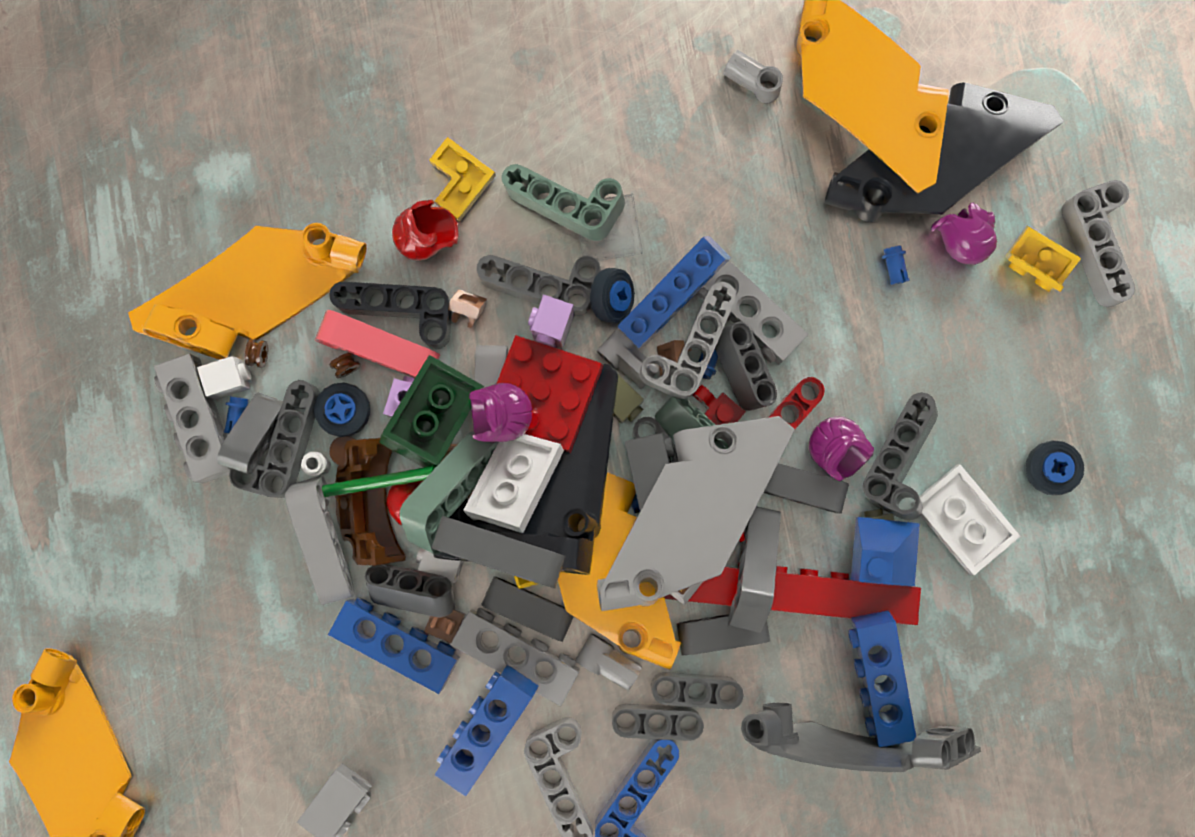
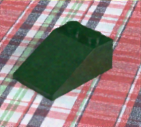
[379,355,484,467]

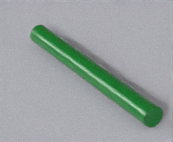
[322,466,436,497]

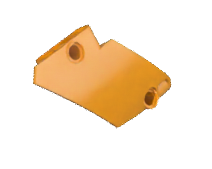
[128,223,367,360]
[558,472,681,670]
[9,648,145,837]

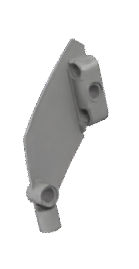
[597,416,795,611]

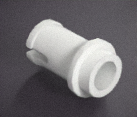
[301,452,331,476]

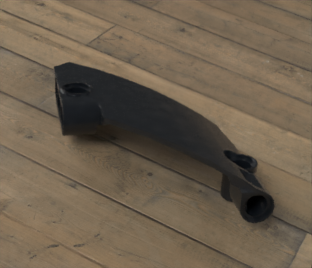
[824,82,1064,222]

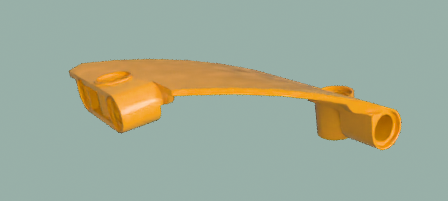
[796,0,949,194]

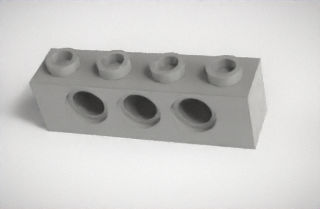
[696,261,808,365]
[154,354,231,483]
[450,608,580,706]

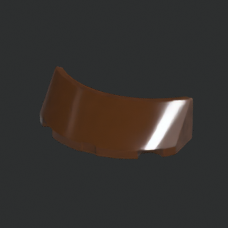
[335,438,406,565]

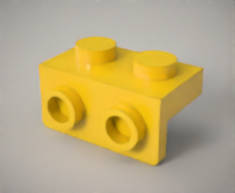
[1005,225,1081,292]

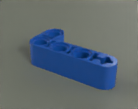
[595,739,679,837]

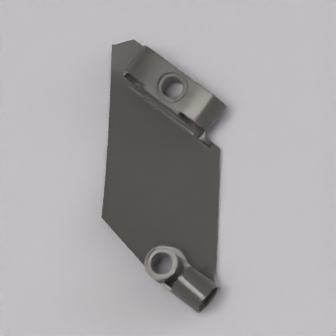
[741,703,981,772]

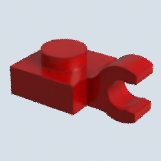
[692,385,746,425]

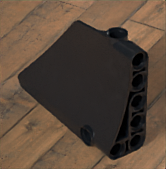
[433,364,618,575]

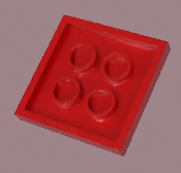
[496,335,603,453]

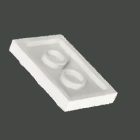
[464,434,564,533]
[910,464,1021,576]

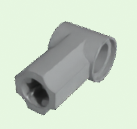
[723,50,783,103]
[597,329,659,390]
[575,633,642,691]

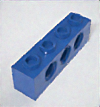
[617,236,731,348]
[328,597,460,694]
[848,610,916,747]
[435,664,539,796]

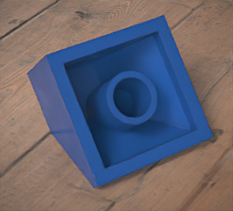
[851,517,920,586]

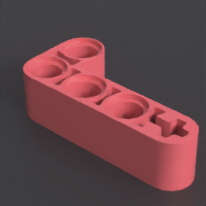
[314,310,440,378]

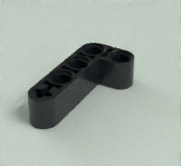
[329,281,452,349]

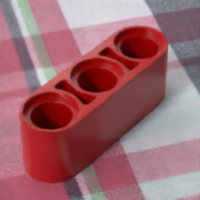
[766,377,825,429]

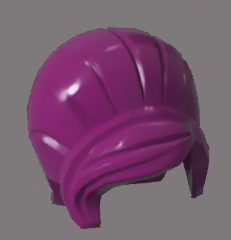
[931,202,997,265]
[469,383,532,442]
[809,416,874,482]

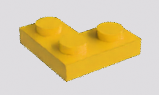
[429,137,496,222]

